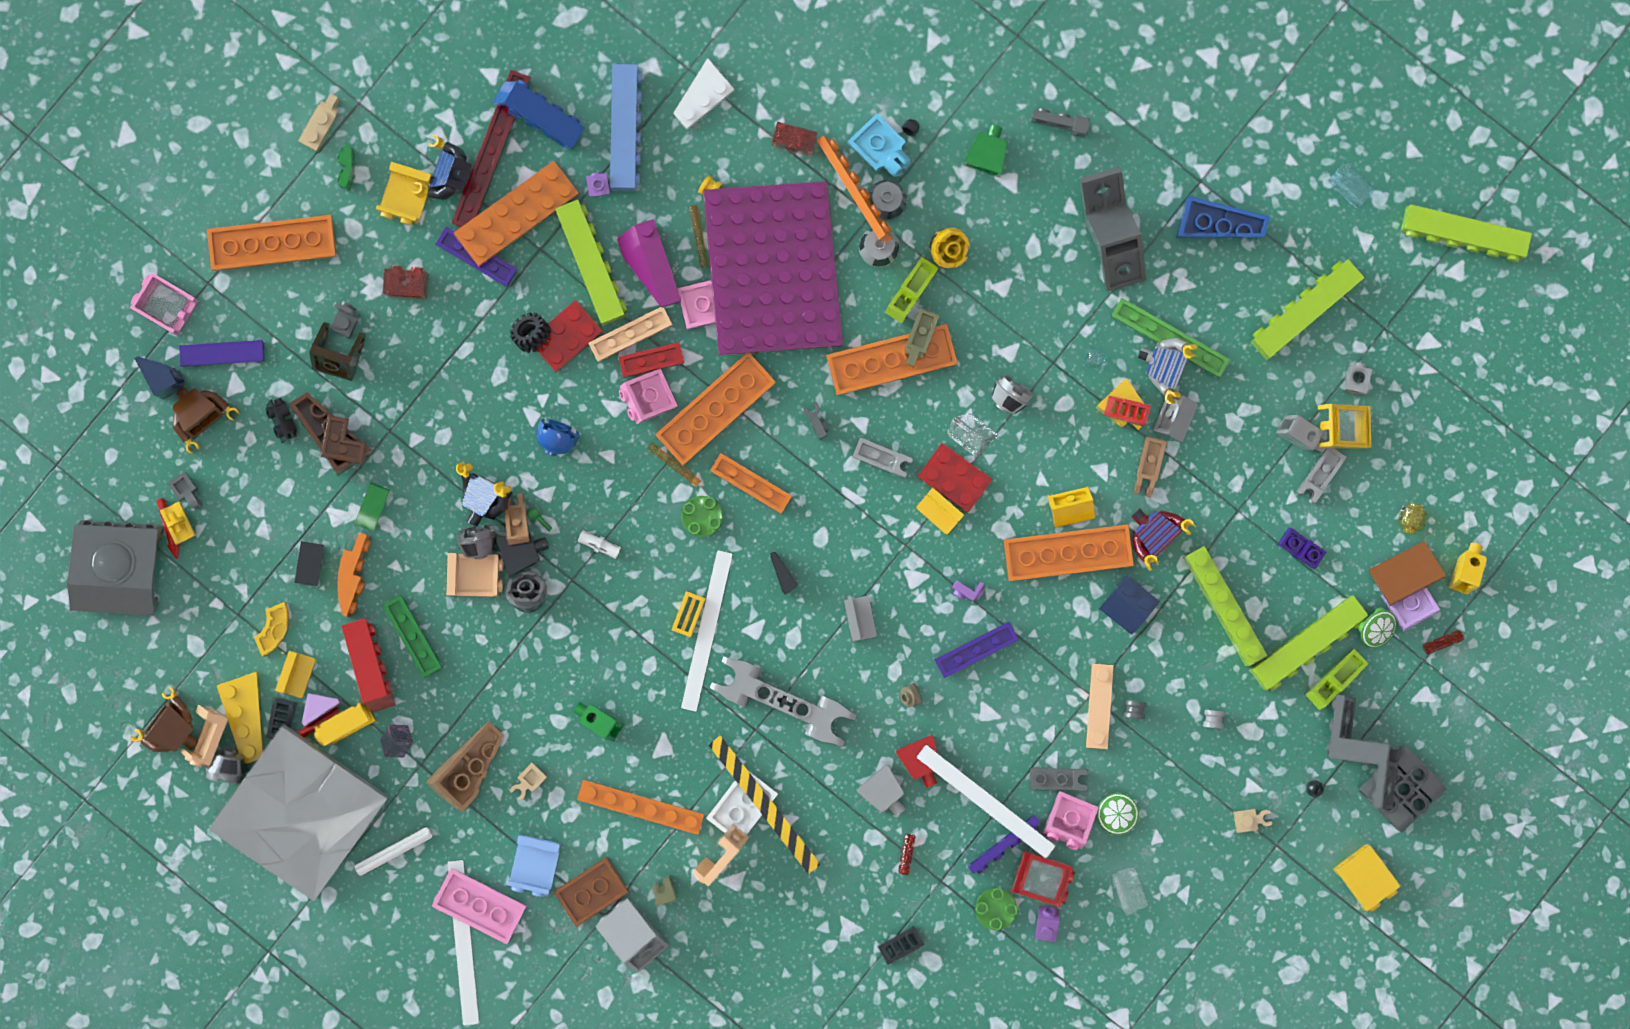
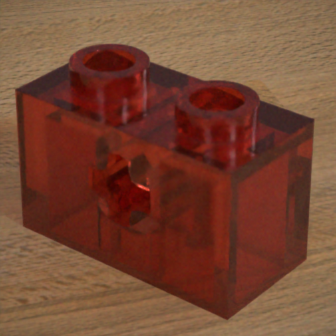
[772,121,817,157]
[382,266,429,299]

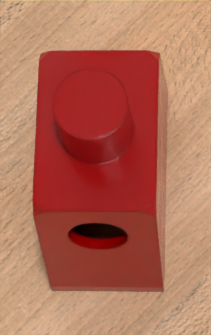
[895,735,937,788]

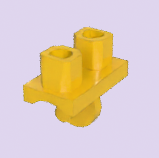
[160,502,196,545]

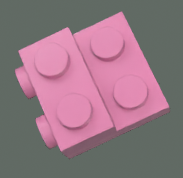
[619,368,677,424]
[1043,791,1099,850]

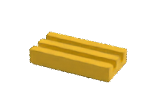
[672,591,706,637]

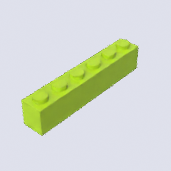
[555,200,627,326]
[1400,204,1532,262]
[1251,259,1364,361]
[1183,546,1268,666]
[1250,595,1368,691]

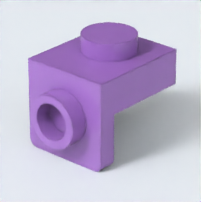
[586,172,610,197]
[951,580,985,601]
[1035,906,1060,942]

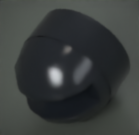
[901,119,920,137]
[1306,780,1324,797]

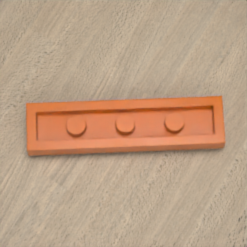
[710,453,792,514]

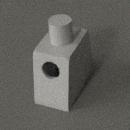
[1275,415,1327,453]
[856,764,906,817]

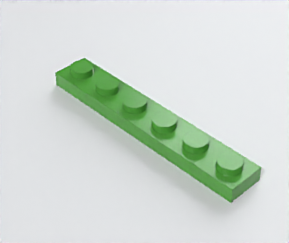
[1111,298,1230,378]

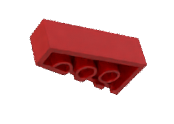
[341,618,396,713]

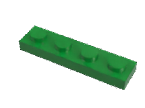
[382,595,443,678]

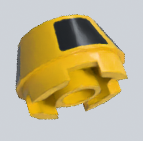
[929,228,970,268]

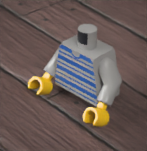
[1138,338,1198,404]

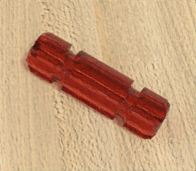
[1423,630,1464,654]
[898,833,916,875]

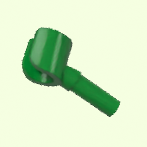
[527,508,552,531]

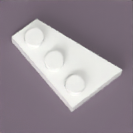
[673,59,734,130]

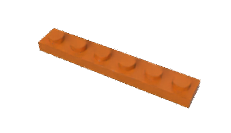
[817,136,893,243]
[577,780,704,835]

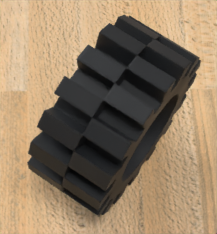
[510,312,551,353]

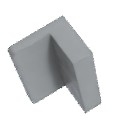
[1153,395,1197,442]
[844,596,877,642]

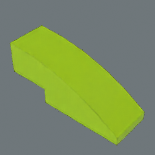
[885,257,939,324]
[1305,649,1369,710]

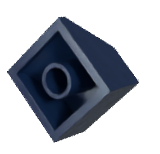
[134,356,185,400]
[1099,575,1160,635]

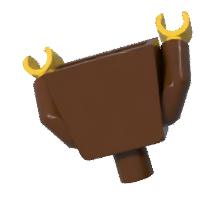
[173,388,240,454]
[131,687,198,753]

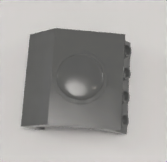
[67,520,164,615]

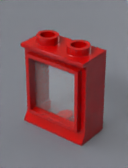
[1010,850,1075,907]

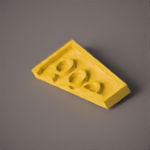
[217,672,264,765]

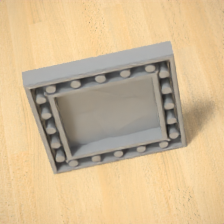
[208,724,388,901]

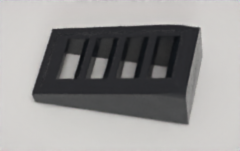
[770,551,798,595]
[266,697,297,739]
[877,925,925,965]

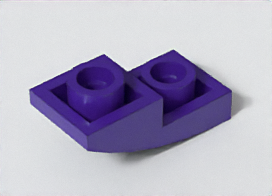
[1277,528,1327,569]

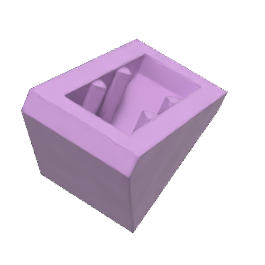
[302,693,343,726]

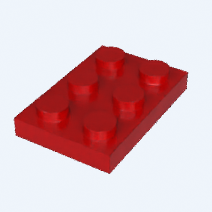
[536,300,603,373]
[917,443,993,513]

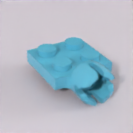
[847,113,911,177]

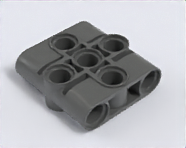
[1358,745,1447,833]

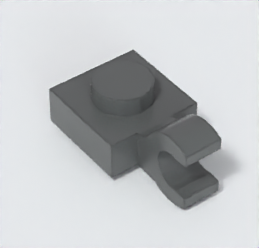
[804,402,829,440]
[167,471,202,510]

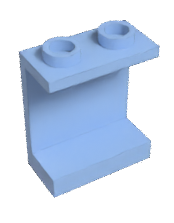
[507,834,561,897]

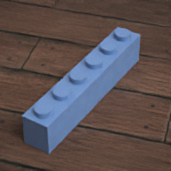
[610,64,642,192]

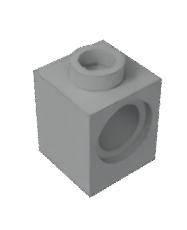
[1342,363,1372,396]

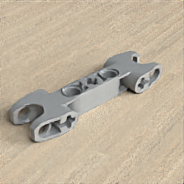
[710,656,856,747]

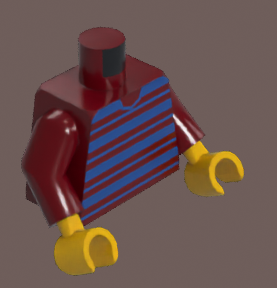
[1131,508,1196,571]

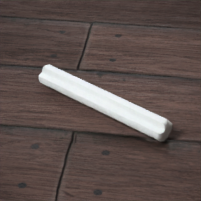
[355,827,432,876]

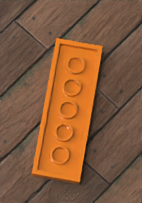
[454,161,579,267]
[207,215,337,271]
[826,324,958,396]
[655,353,776,466]
[1003,524,1134,581]

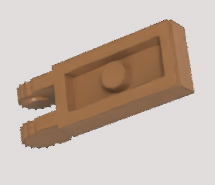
[1134,436,1167,498]
[504,493,530,545]

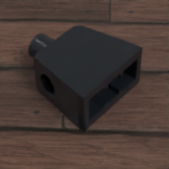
[496,532,549,577]

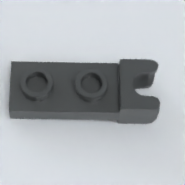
[1031,108,1090,138]
[1030,768,1088,791]

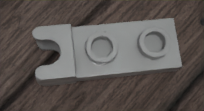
[852,438,913,479]
[1296,448,1347,504]

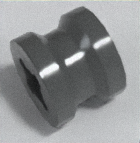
[1124,700,1146,719]

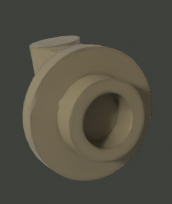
[900,683,923,707]

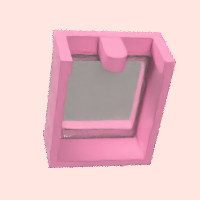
[130,273,199,336]

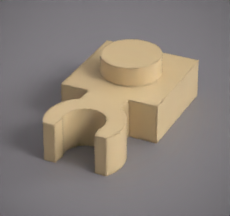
[510,762,547,800]
[1233,809,1272,833]

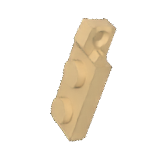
[298,94,340,152]

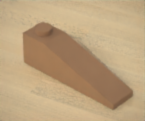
[426,721,504,812]

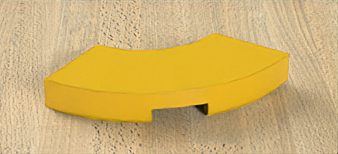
[254,602,289,657]

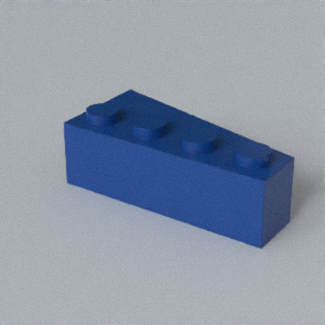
[492,80,584,148]
[1176,196,1270,238]

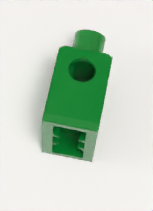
[963,125,1007,178]
[573,702,625,742]

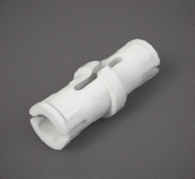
[578,530,621,559]

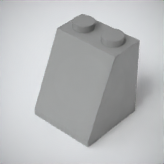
[595,899,669,973]

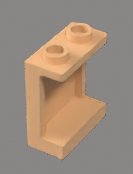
[447,553,504,597]
[181,705,228,767]
[693,824,749,886]

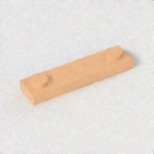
[589,307,673,362]
[1086,664,1114,749]

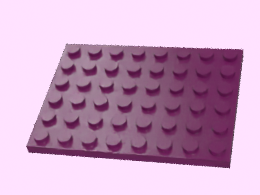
[703,181,843,356]

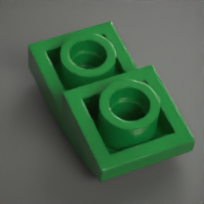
[337,144,355,191]
[354,482,390,531]

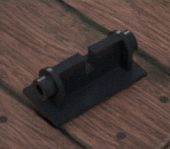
[265,398,298,443]

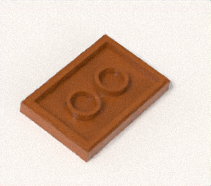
[1369,541,1446,606]
[554,857,629,927]

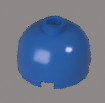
[536,419,580,456]

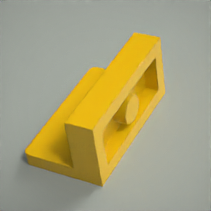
[1048,487,1095,527]
[916,488,964,534]
[275,651,316,698]

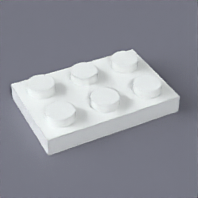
[706,771,778,835]

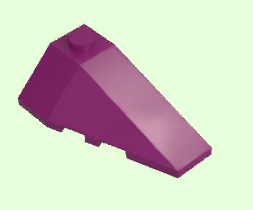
[617,219,681,308]

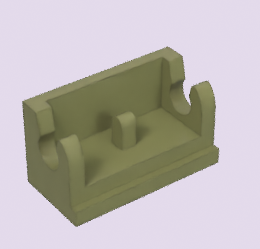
[653,875,678,907]

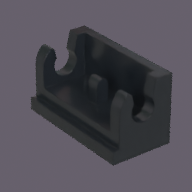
[294,541,324,586]

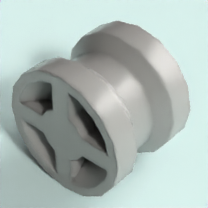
[1203,710,1225,729]

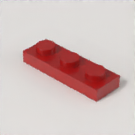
[619,342,684,378]

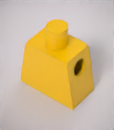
[1096,378,1143,430]
[1448,543,1487,595]

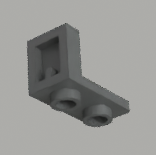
[330,301,360,338]

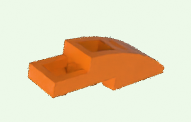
[338,532,371,617]

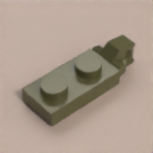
[905,308,940,368]

